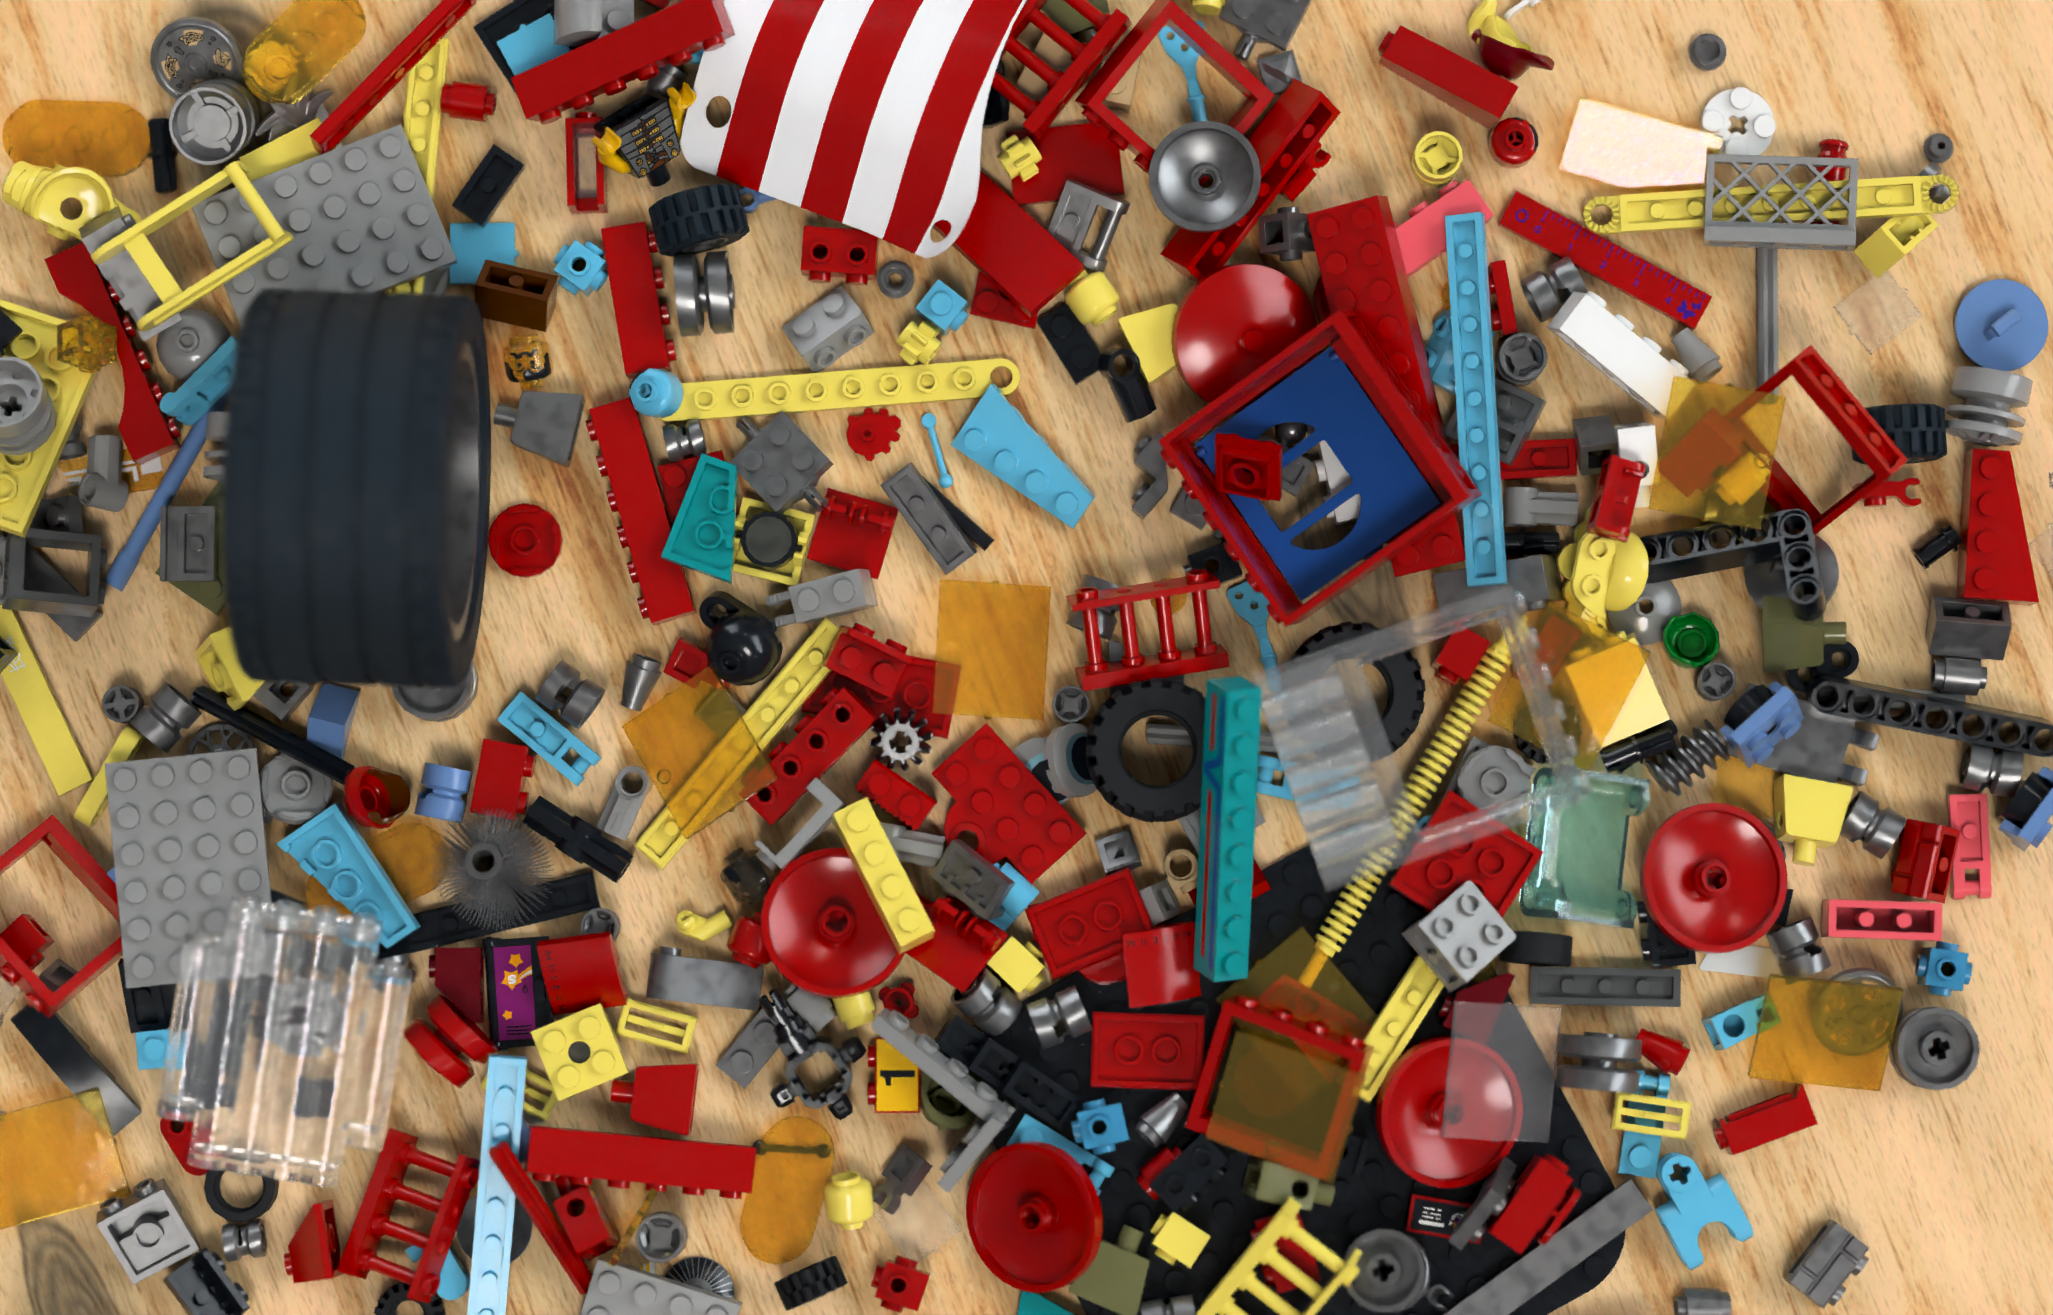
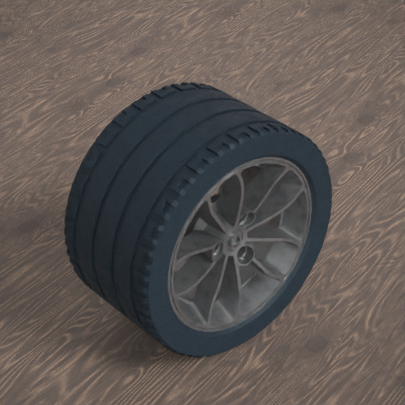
[222,288,491,688]

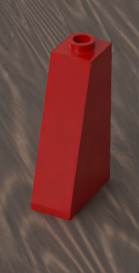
[1378,25,1518,131]

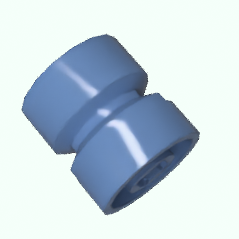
[414,763,473,823]

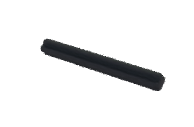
[190,686,355,785]

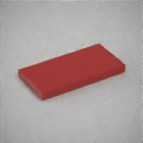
[933,171,1084,318]
[801,656,961,739]

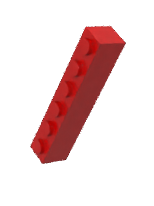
[511,0,735,125]
[1160,79,1341,282]
[586,398,697,626]
[524,1125,757,1199]

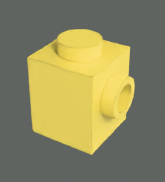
[987,936,1045,994]
[1150,1211,1211,1268]

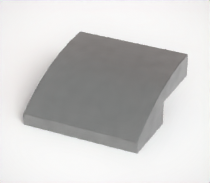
[1445,378,1546,466]

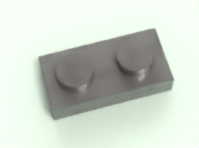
[716,1008,779,1089]

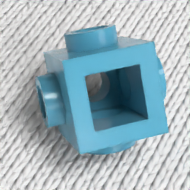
[554,240,609,297]

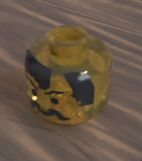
[502,334,553,390]

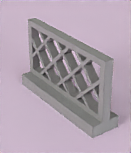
[1703,154,1858,251]

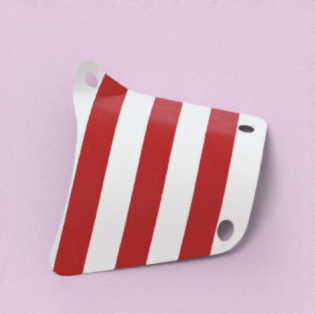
[680,0,1026,258]

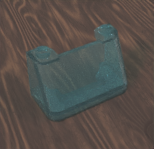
[1519,767,1650,929]

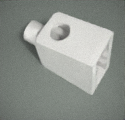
[1613,421,1660,508]

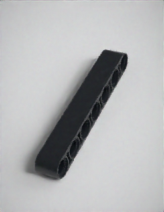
[1805,674,2053,757]

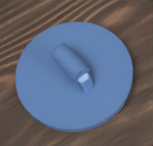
[1954,279,2048,372]

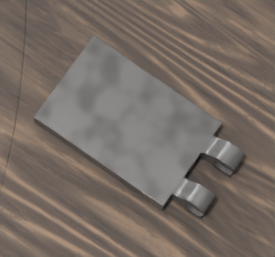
[1727,683,1880,786]

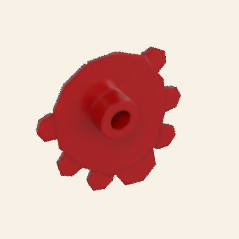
[846,408,901,461]

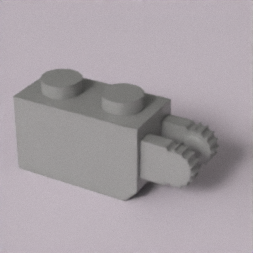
[765,568,878,628]

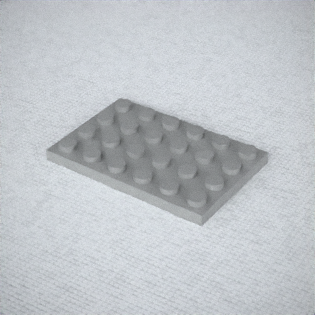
[192,124,457,326]
[105,748,279,989]

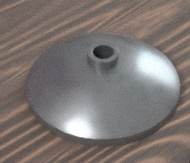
[1149,121,1261,233]

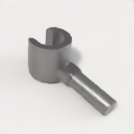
[1424,1285,1454,1312]

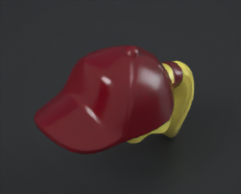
[1467,0,1554,80]

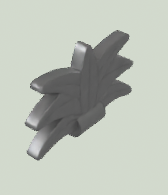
[254,73,333,144]

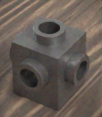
[1258,207,1315,261]

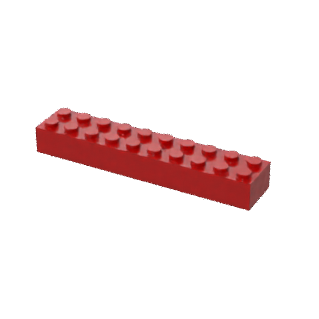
[1306,195,1466,578]

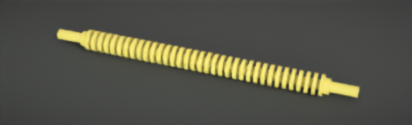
[1297,611,1528,988]

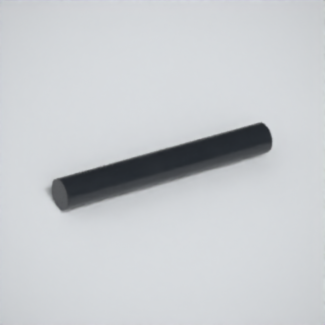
[922,476,994,551]

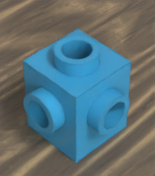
[1915,941,1972,997]
[1071,1098,1129,1155]

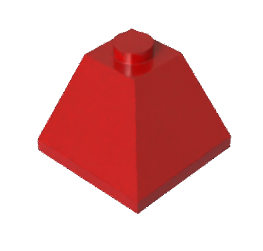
[284,1199,344,1283]

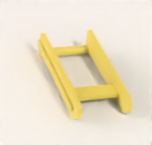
[91,160,295,332]

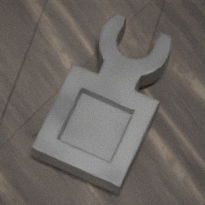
[872,1144,933,1215]

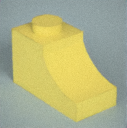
[1854,214,1939,279]

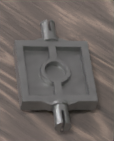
[1219,0,1312,61]
[729,411,833,515]

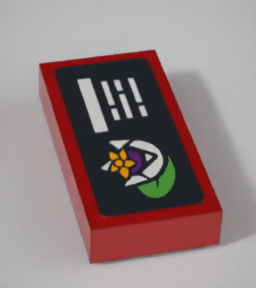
[1405,1193,1482,1244]

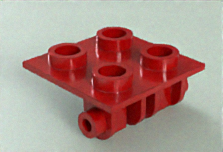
[807,488,899,580]
[905,895,1009,994]

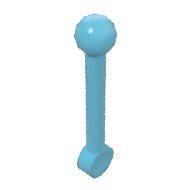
[921,413,953,488]

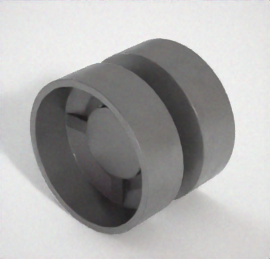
[169,78,260,165]

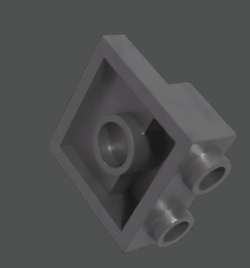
[96,1178,200,1285]

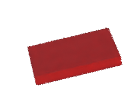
[1006,123,1124,206]
[1025,867,1154,980]
[1090,1012,1205,1090]

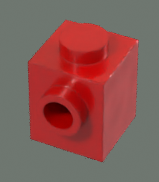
[0,914,55,970]

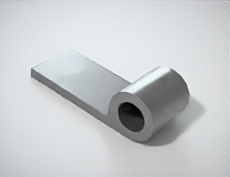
[646,946,764,1011]

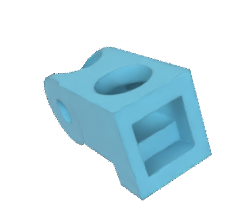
[1701,993,1781,1051]
[405,1245,470,1300]

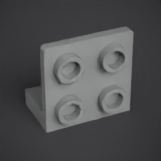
[1402,880,1516,992]

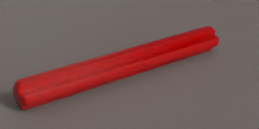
[489,1141,592,1295]

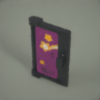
[482,936,554,1052]

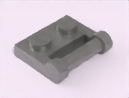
[1047,178,1130,273]

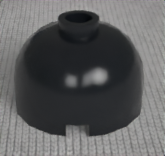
[705,609,783,686]

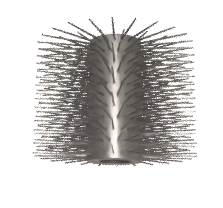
[428,806,555,932]

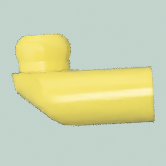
[675,910,733,942]

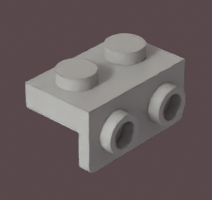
[781,285,874,373]

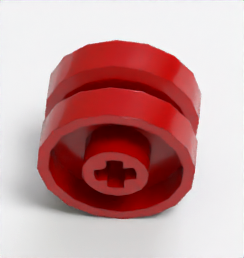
[402,994,498,1088]

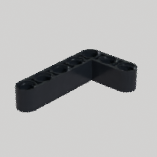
[1640,509,1826,621]

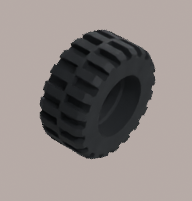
[1281,622,1426,766]
[1086,678,1206,823]

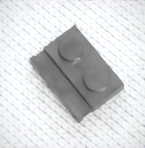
[160,506,217,582]

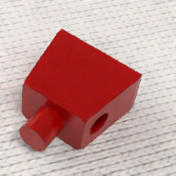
[611,1063,699,1136]

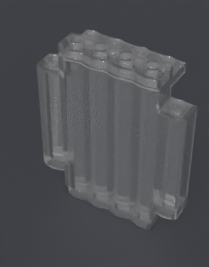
[156,894,413,1188]

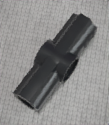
[522,796,634,883]

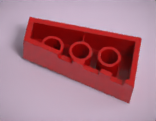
[1956,448,2039,606]

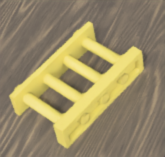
[1196,1196,1362,1315]

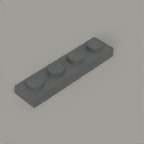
[1529,966,1681,1007]

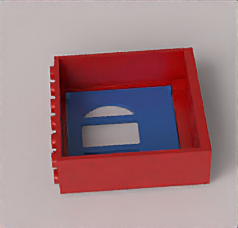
[1158,309,1482,627]

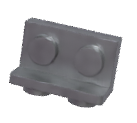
[931,839,1015,920]

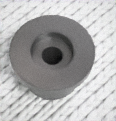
[1923,133,1954,163]

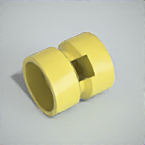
[1411,131,1462,187]

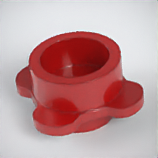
[878,982,919,1019]

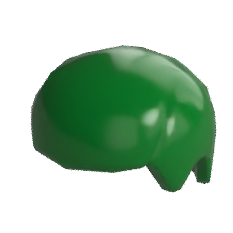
[1663,612,1720,669]

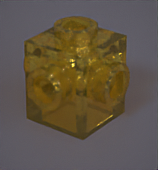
[57,315,117,373]

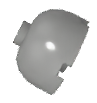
[156,309,231,382]

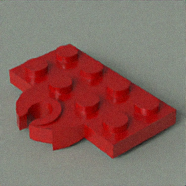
[931,723,1087,884]

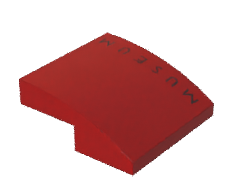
[1121,921,1201,1008]
[537,931,628,1015]

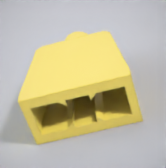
[1117,303,1178,387]
[1773,774,1853,866]

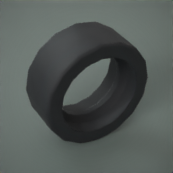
[1500,931,1573,967]
[204,1150,279,1222]

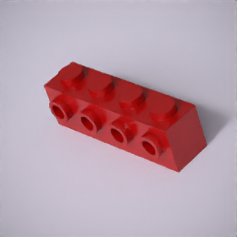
[739,687,880,826]

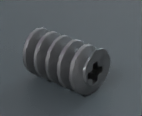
[1645,719,1730,796]

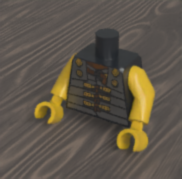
[591,82,697,187]

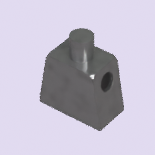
[493,391,586,468]

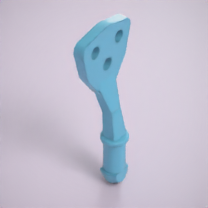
[1158,21,1208,122]
[1227,581,1283,694]

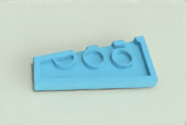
[951,382,1095,529]
[276,802,421,948]

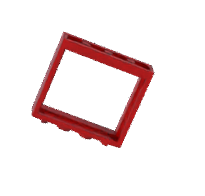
[1075,0,1275,187]
[1724,345,1908,535]
[0,814,123,1018]
[1185,994,1374,1180]

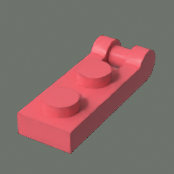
[1947,793,1992,900]

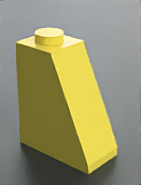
[194,627,265,711]

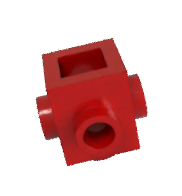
[871,1255,930,1313]

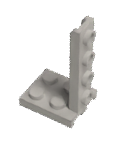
[872,1007,1017,1193]

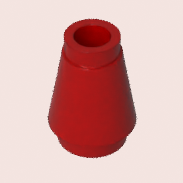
[1636,1028,1691,1076]

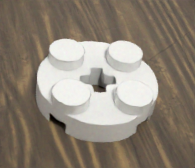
[1700,87,1776,155]

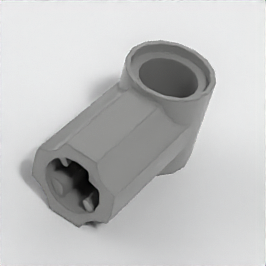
[78,434,129,512]
[1504,487,1579,527]
[596,765,653,840]
[880,822,945,868]

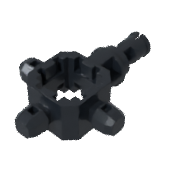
[757,988,867,1120]

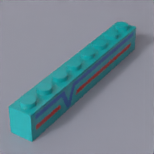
[1193,676,1262,982]

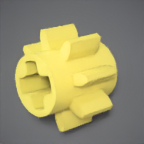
[996,134,1042,182]
[896,320,943,366]

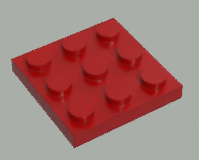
[1388,790,1543,918]

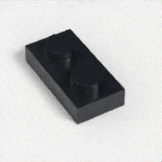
[452,145,526,228]
[1037,304,1101,385]

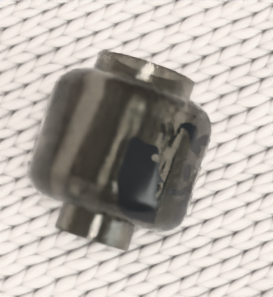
[720,847,776,905]

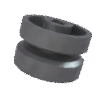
[673,251,735,337]
[391,661,479,722]
[1888,1007,1980,1090]
[1556,1032,1642,1093]
[1344,1229,1430,1313]

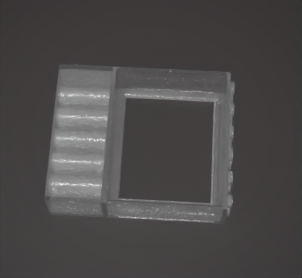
[1251,584,1592,892]

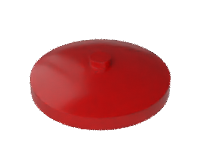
[1171,263,1317,413]
[1640,803,1788,954]
[761,848,905,998]
[1376,1036,1522,1188]
[966,1141,1103,1293]

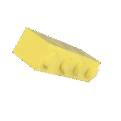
[832,797,935,955]

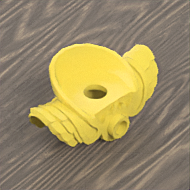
[2,161,142,241]
[1556,507,1649,641]

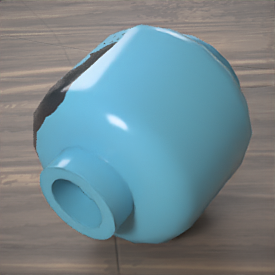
[628,368,684,418]

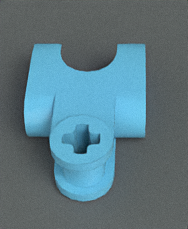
[1654,1152,1753,1270]

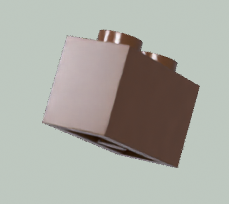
[475,259,557,332]

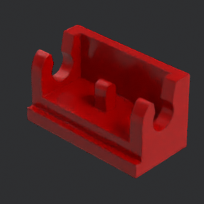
[1586,454,1645,543]

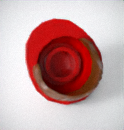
[344,766,410,829]

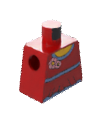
[553,1175,622,1261]

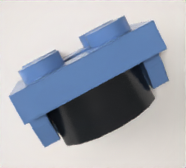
[1719,681,1804,768]
[1998,766,2053,852]

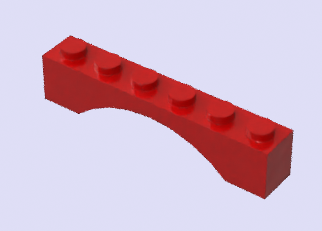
[44,242,182,465]

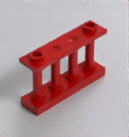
[991,0,1132,139]
[1066,569,1230,691]
[337,1128,480,1303]

